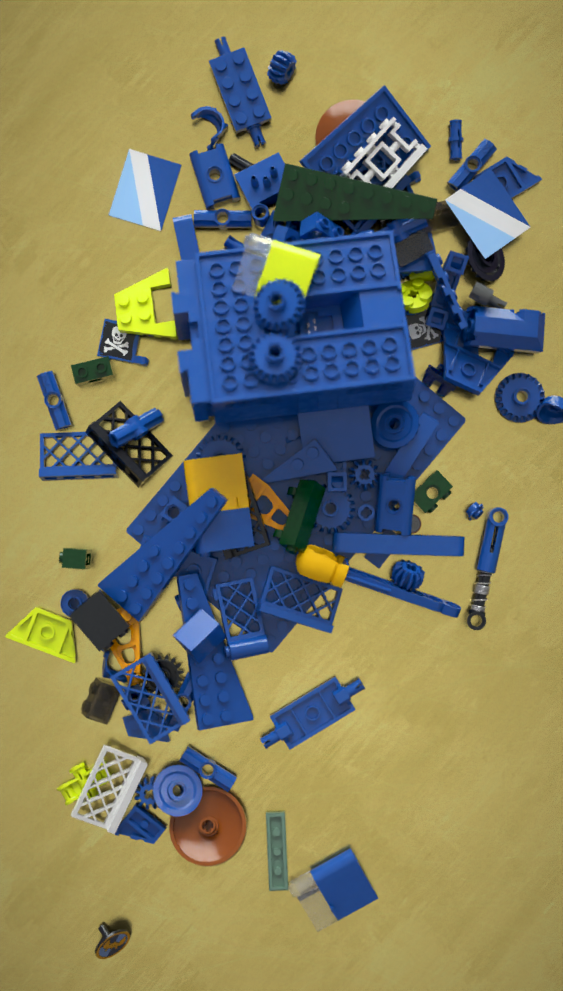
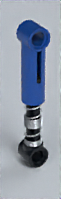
[465,507,509,630]

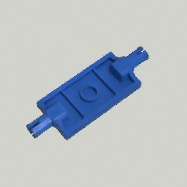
[209,37,272,148]
[260,676,365,750]

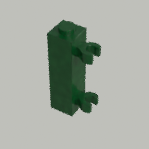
[273,479,326,554]

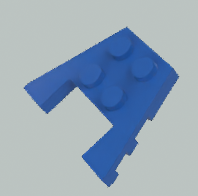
[444,322,514,396]

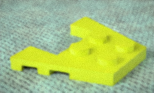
[114,268,178,340]

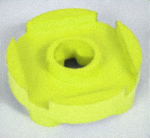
[401,278,433,314]

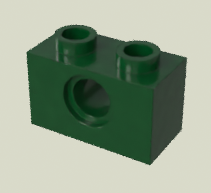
[71,356,115,386]
[414,470,453,513]
[59,548,92,569]

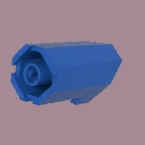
[462,306,545,354]

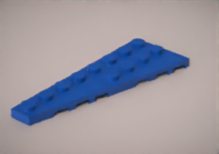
[97,488,228,622]

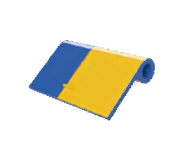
[183,453,254,557]

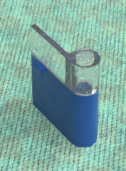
[288,848,378,932]

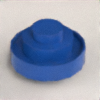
[60,589,88,616]

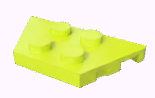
[5,607,76,663]

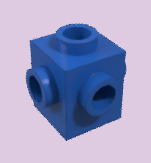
[121,684,151,714]

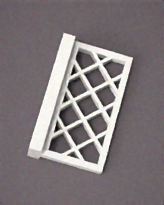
[71,745,148,834]

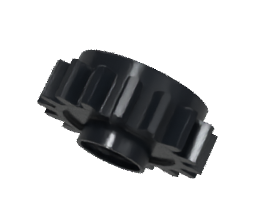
[142,654,184,695]

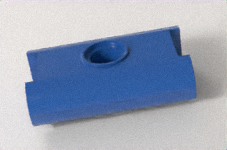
[189,143,241,210]
[375,473,416,536]

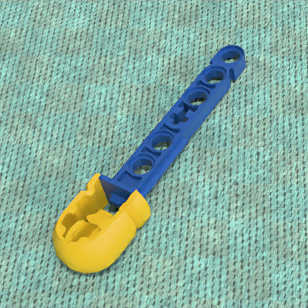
[296,544,461,618]

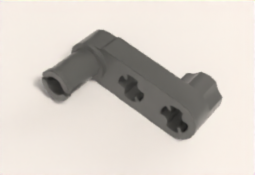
[468,282,507,309]

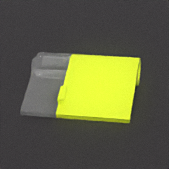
[232,233,320,305]

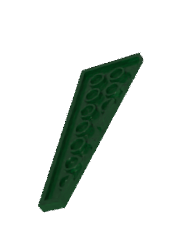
[273,163,438,221]

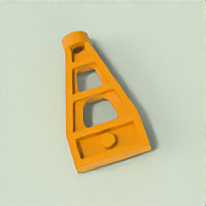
[247,474,289,531]
[110,608,144,686]

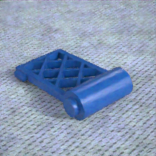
[212,577,269,661]

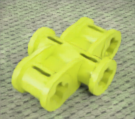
[57,761,111,805]

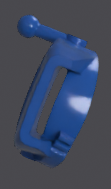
[191,106,228,151]
[102,649,135,683]

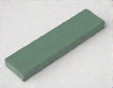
[266,811,288,891]

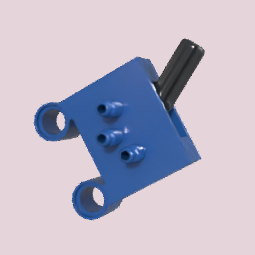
[229,152,285,227]

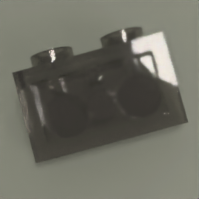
[81,678,120,725]

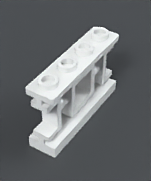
[340,117,427,188]

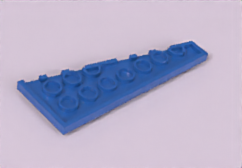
[176,573,254,731]

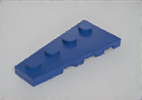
[424,250,468,329]

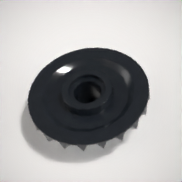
[465,238,505,282]

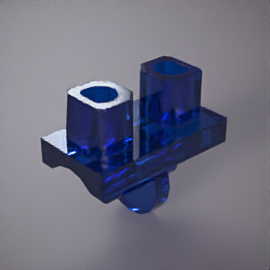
[422,363,457,397]

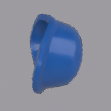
[537,395,563,424]

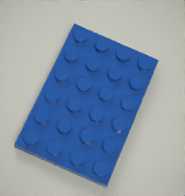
[299,85,431,221]

